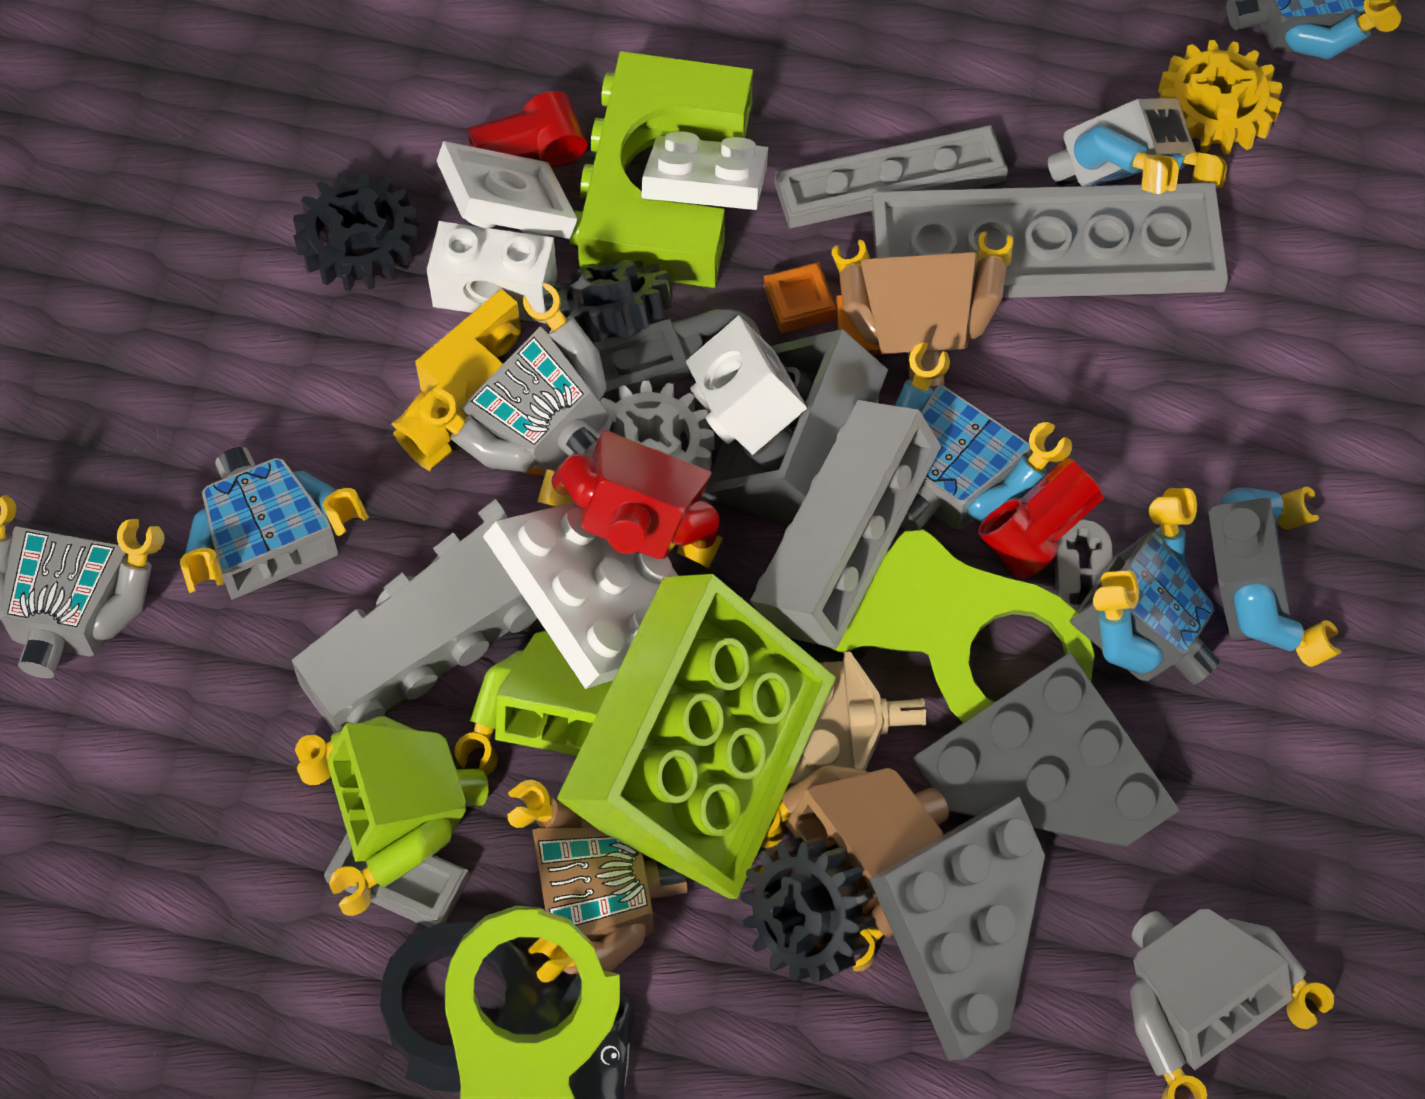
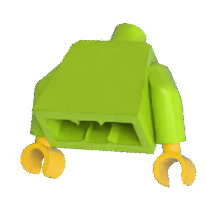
[454,631,614,776]
[295,716,488,916]

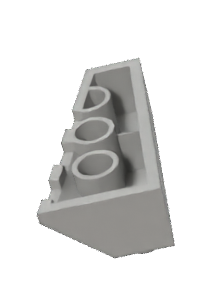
[291,499,537,733]

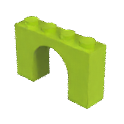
[569,51,753,288]

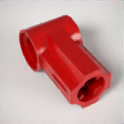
[466,91,587,167]
[978,457,1104,580]

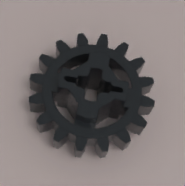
[293,171,420,291]
[544,260,673,343]
[740,837,876,983]

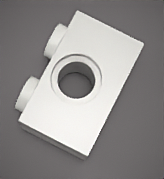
[427,221,557,324]
[686,315,807,455]

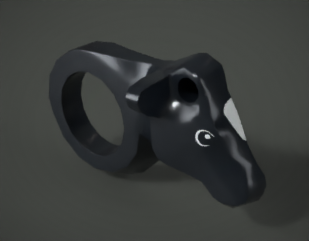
[380,922,635,1099]

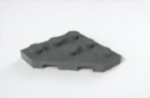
[912,653,1180,848]
[869,797,1045,1061]

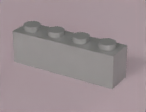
[750,400,941,648]

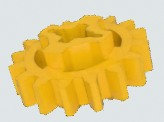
[1158,40,1282,155]

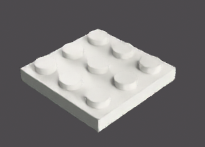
[483,503,678,689]

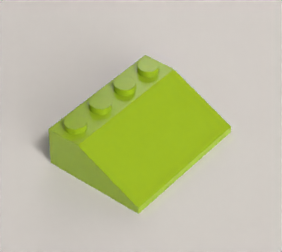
[557,574,836,899]

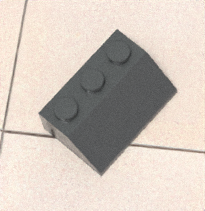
[703,329,888,525]

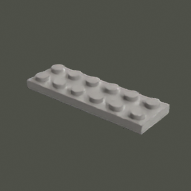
[872,183,1228,298]

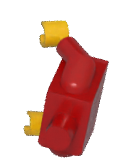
[537,429,723,568]

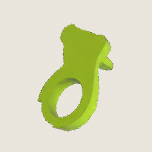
[826,530,1094,723]
[445,906,620,1099]

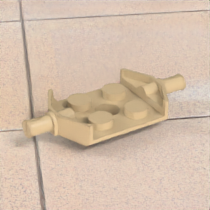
[788,652,926,786]

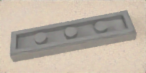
[774,125,1008,229]

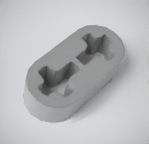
[1054,520,1113,611]

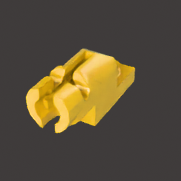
[391,289,521,471]

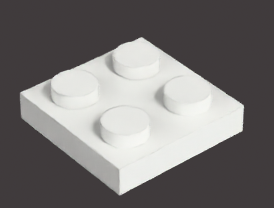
[641,132,768,210]
[436,141,577,239]

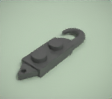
[592,308,761,401]

